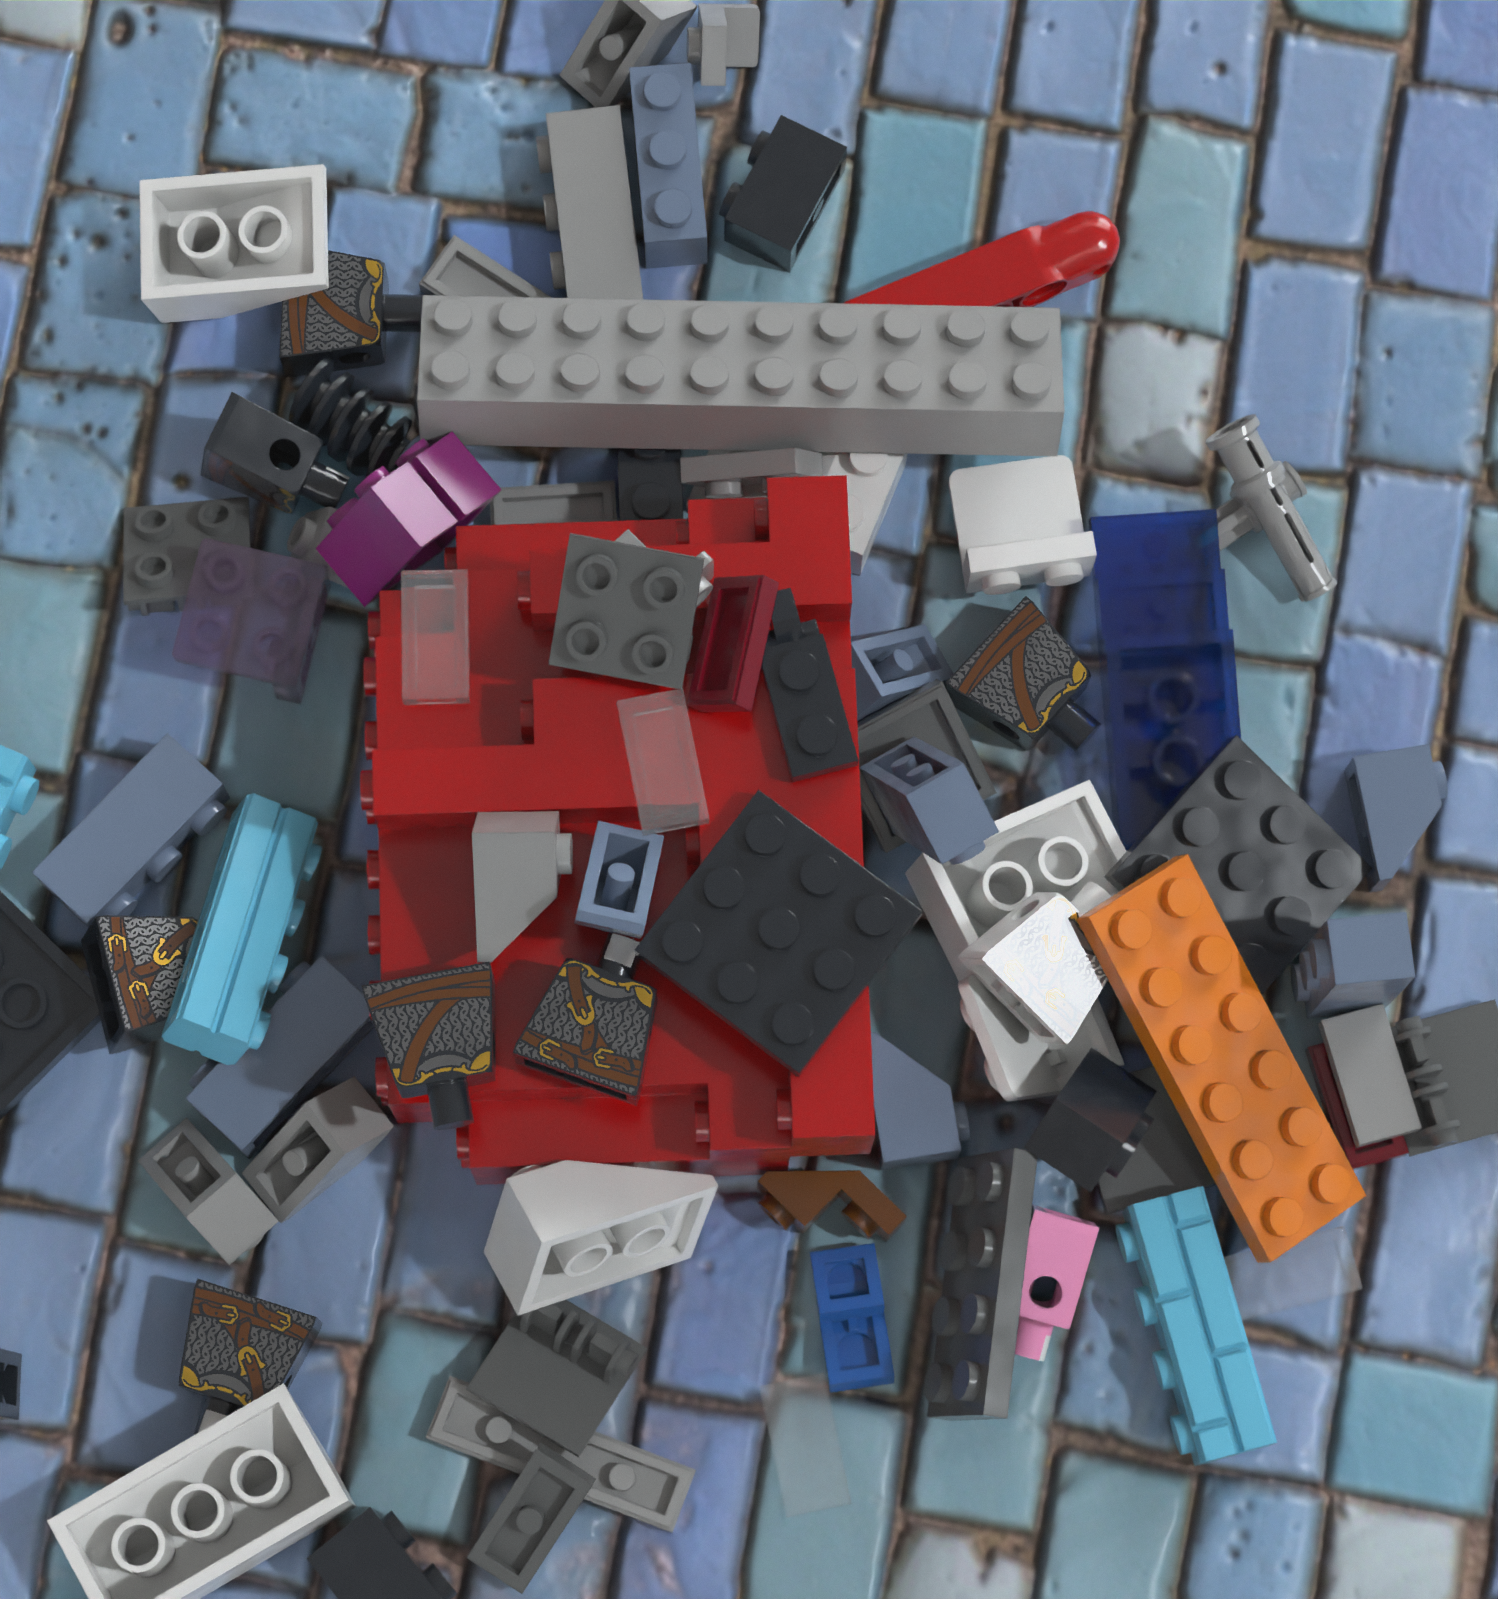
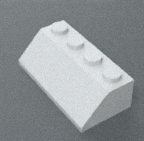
[47,1383,356,1599]

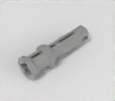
[1206,414,1337,602]

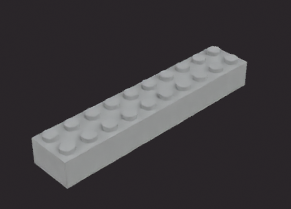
[417,295,1064,456]

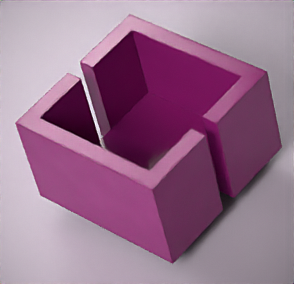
[315,431,502,607]

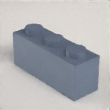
[629,63,707,269]
[32,733,230,928]
[859,736,999,865]
[1291,912,1415,1019]
[185,955,375,1159]

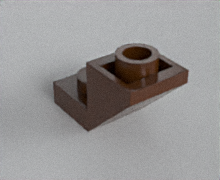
[757,1170,907,1242]

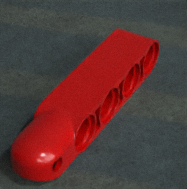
[844,211,1120,307]

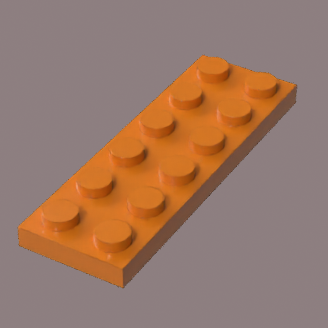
[1076,854,1367,1263]

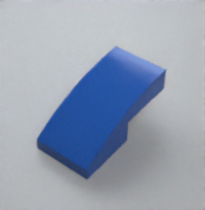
[810,1243,895,1393]

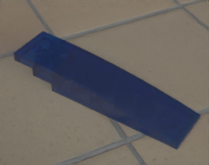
[1088,509,1241,852]

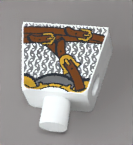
[957,882,1112,1045]

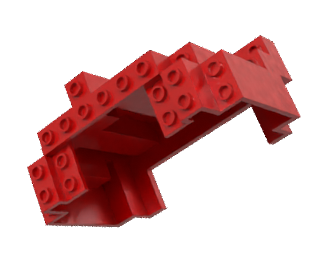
[360,475,875,1185]

